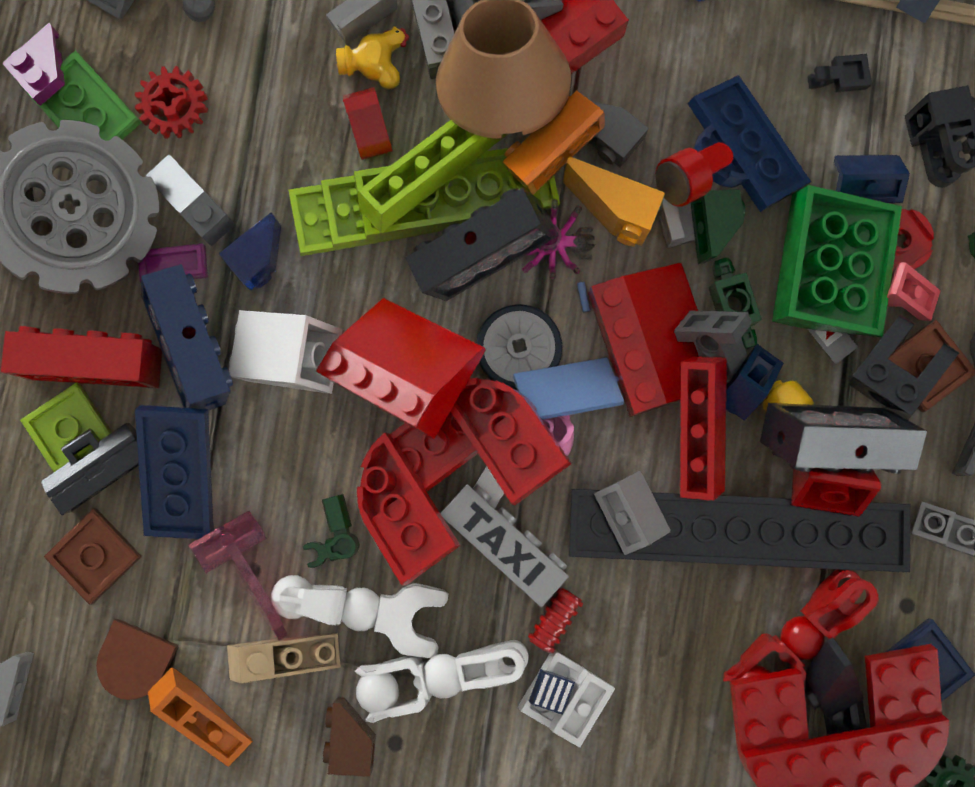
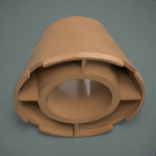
[436,0,571,138]

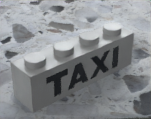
[440,484,569,608]

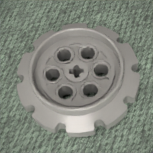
[0,120,159,294]

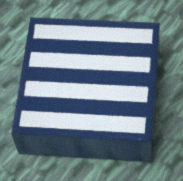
[529,669,575,715]

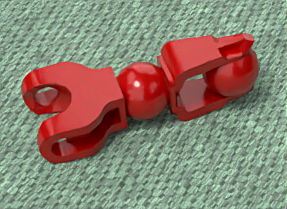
[722,569,878,682]

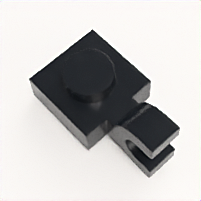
[807,54,872,92]

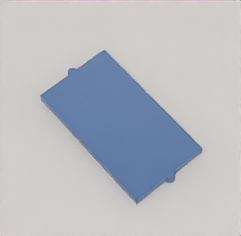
[513,357,624,420]

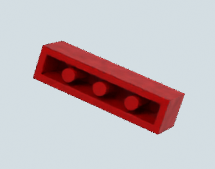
[680,356,727,501]

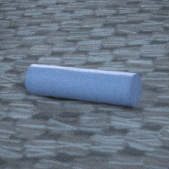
[577,282,591,312]

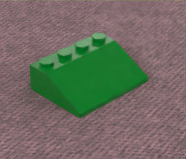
[772,185,902,337]

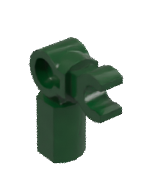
[303,494,360,568]

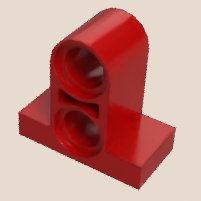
[343,87,393,160]

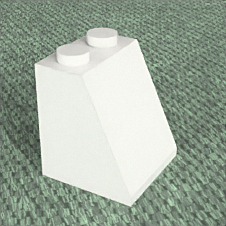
[229,310,343,394]

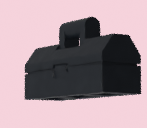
[41,423,139,515]

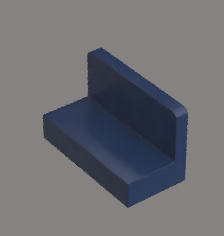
[834,155,910,203]

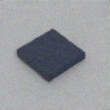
[886,618,975,702]

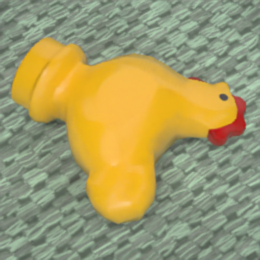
[336,26,409,89]

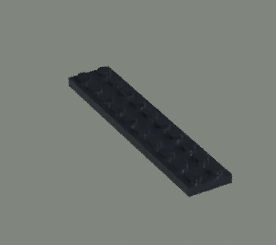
[569,489,911,573]

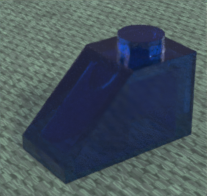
[219,213,281,290]

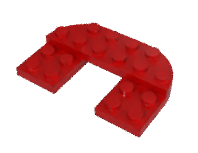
[357,378,572,585]
[730,644,949,787]

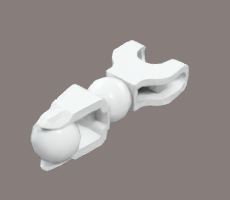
[271,575,449,658]
[354,640,529,723]

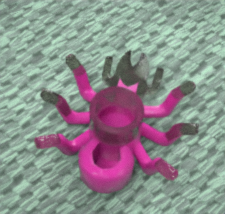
[522,199,595,279]

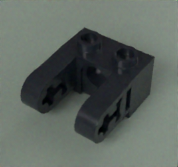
[904,85,975,188]
[849,314,960,420]

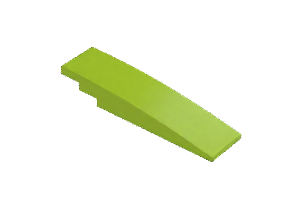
[288,148,560,256]

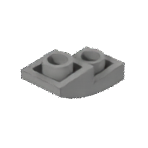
[911,502,975,557]

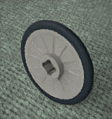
[476,304,563,390]

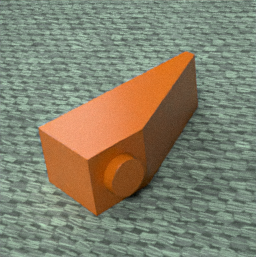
[148,667,252,767]

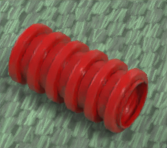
[528,587,584,653]

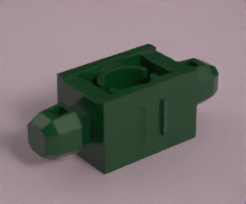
[708,257,762,349]

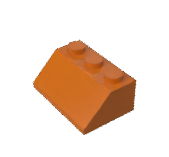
[503,90,605,195]

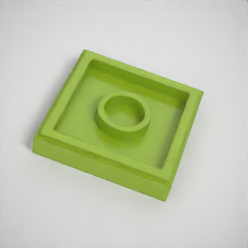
[20,383,112,472]

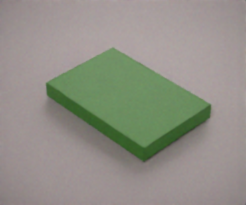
[26,50,142,141]

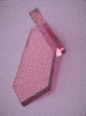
[189,511,288,640]

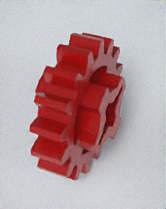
[135,66,208,139]

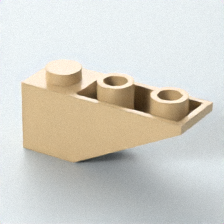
[227,633,341,683]

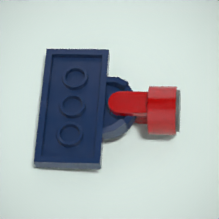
[655,75,811,212]

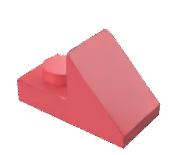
[887,263,941,321]

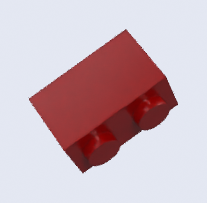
[791,468,881,517]

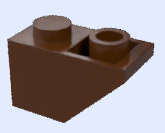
[323,697,376,777]

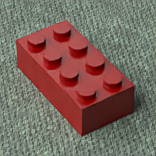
[1,326,162,388]

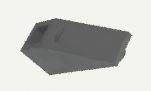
[589,101,649,167]

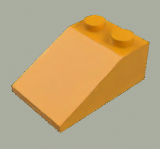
[563,156,665,247]

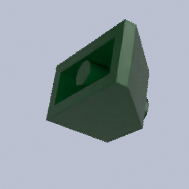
[690,189,746,264]

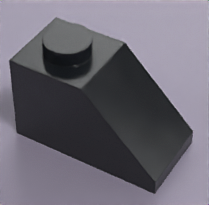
[804,637,864,719]

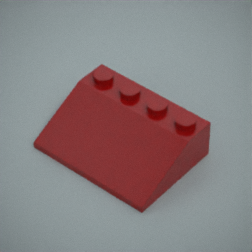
[541,0,629,74]
[588,263,699,417]
[316,298,486,439]

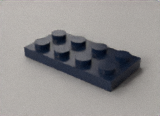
[135,405,214,540]

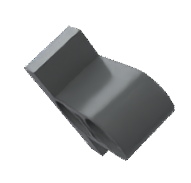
[674,311,752,384]

